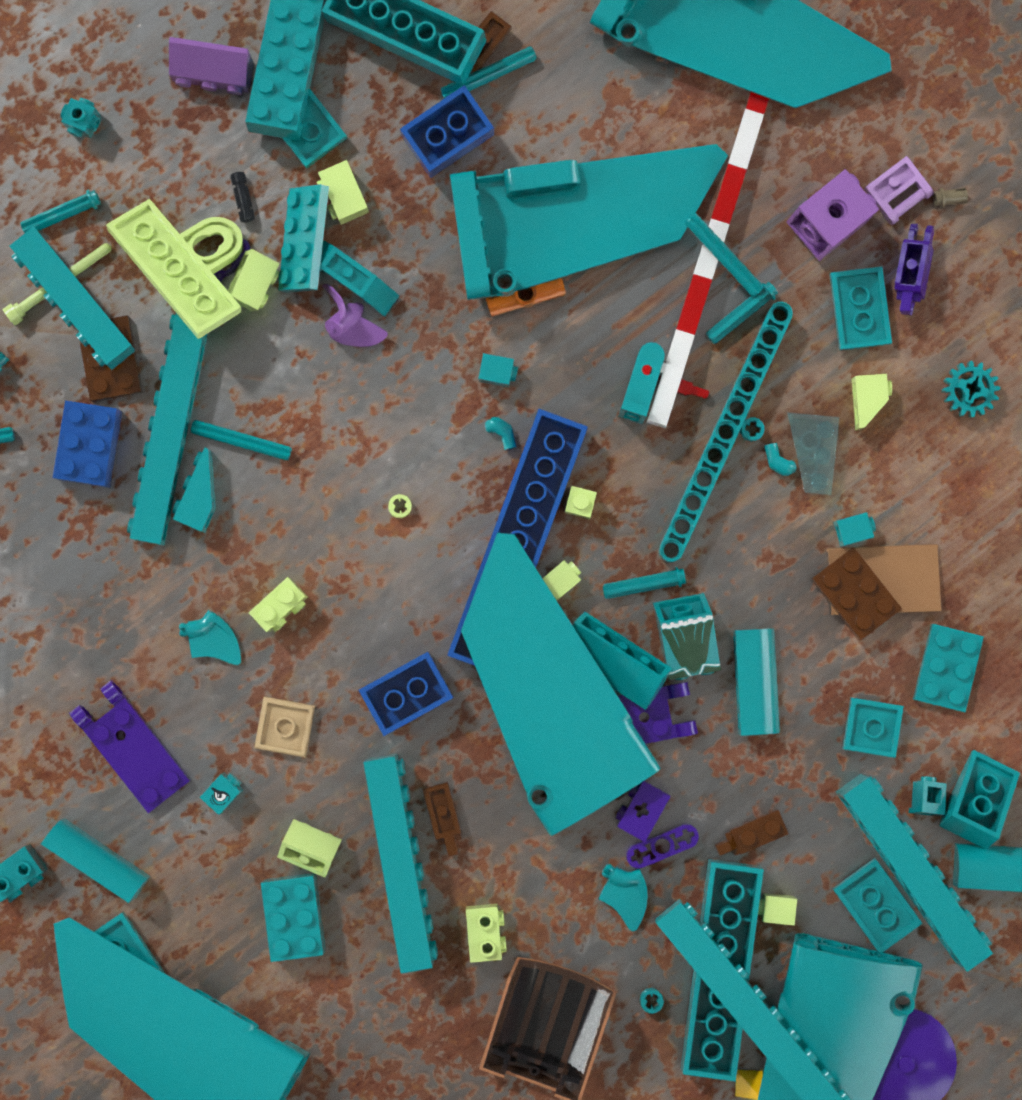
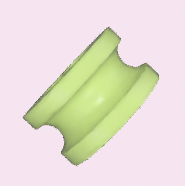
[388,494,412,518]

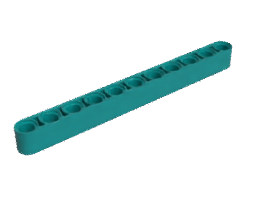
[658,302,793,563]

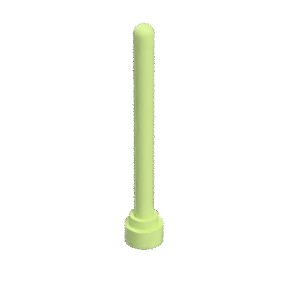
[2,243,111,326]

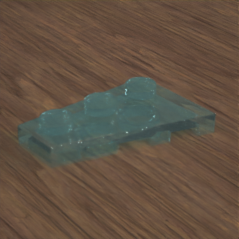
[787,412,840,496]

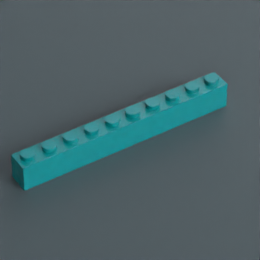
[127,313,208,546]
[655,899,852,1100]

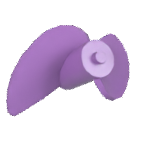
[322,283,388,347]

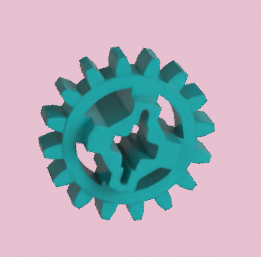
[942,361,1001,418]

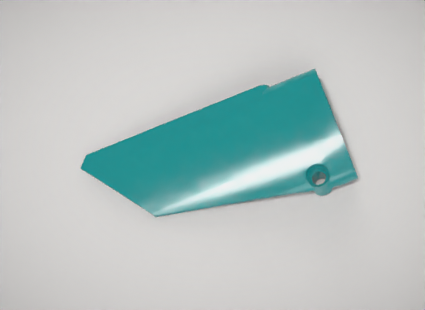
[590,0,892,108]
[450,144,728,300]
[461,533,661,836]
[53,917,310,1100]
[757,933,923,1100]

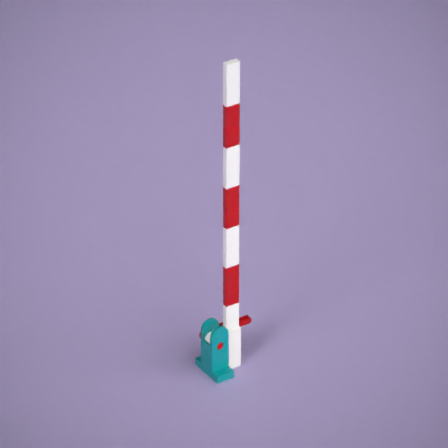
[618,92,769,428]

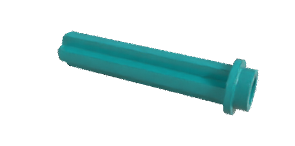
[20,189,101,233]
[706,282,778,344]
[603,567,686,599]

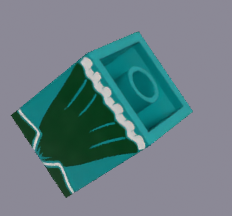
[653,593,721,680]

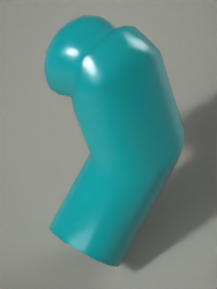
[485,417,517,450]
[764,443,797,476]

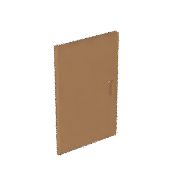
[827,544,942,616]

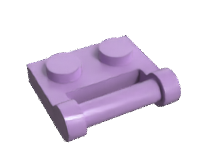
[864,156,934,225]

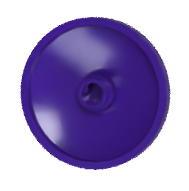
[872,1008,957,1100]

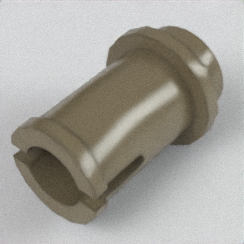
[933,187,968,209]

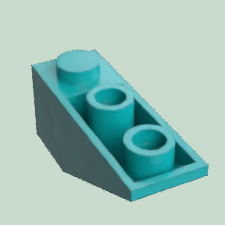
[172,447,216,533]

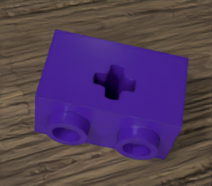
[615,780,671,842]

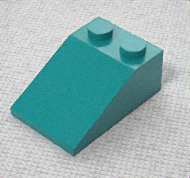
[939,750,1020,849]

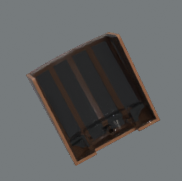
[479,957,617,1100]

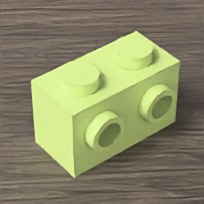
[317,160,369,225]
[227,249,280,312]
[249,577,308,632]
[277,819,342,878]
[466,904,507,963]

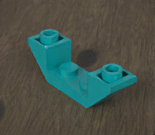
[320,240,400,317]

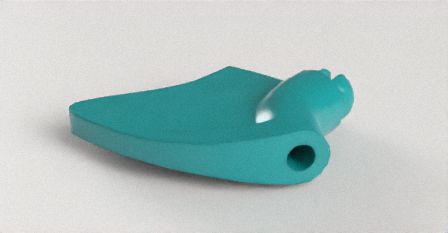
[179,610,241,665]
[598,864,648,932]

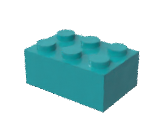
[261,873,326,962]

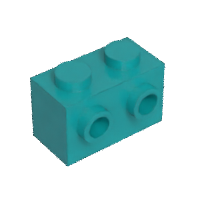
[0,844,48,903]

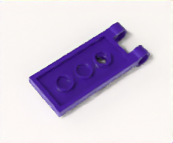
[69,680,191,813]
[618,682,698,744]

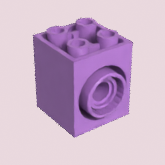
[786,169,879,262]

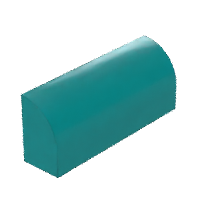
[572,612,672,710]
[733,628,780,736]
[41,818,151,903]
[953,843,1022,892]

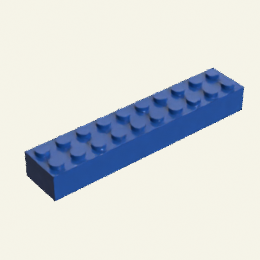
[447,409,588,666]

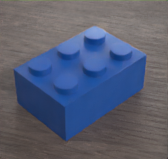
[400,85,494,179]
[52,400,123,488]
[359,651,454,736]

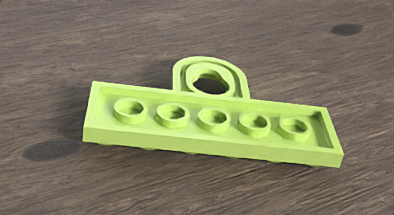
[106,199,243,339]

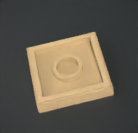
[254,696,316,758]

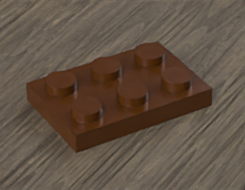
[78,315,143,402]
[811,547,902,641]

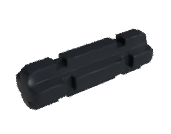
[230,172,255,223]

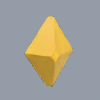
[735,1069,763,1100]

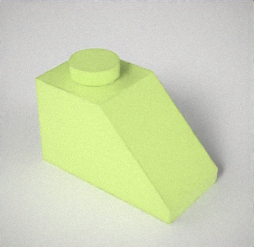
[851,374,892,430]

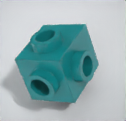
[60,97,101,138]

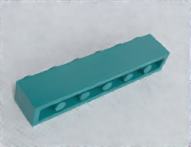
[9,226,136,370]

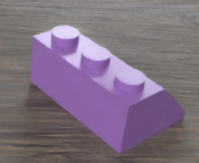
[169,37,254,95]

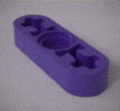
[626,824,699,868]

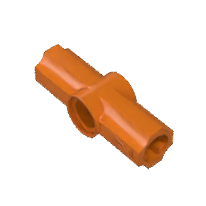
[486,278,566,317]

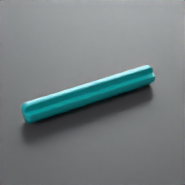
[441,46,536,98]
[685,213,763,296]
[191,420,292,460]

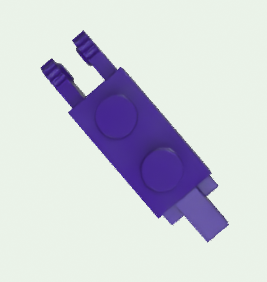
[895,224,934,316]

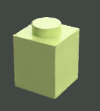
[564,486,597,519]
[542,560,581,601]
[758,893,797,926]

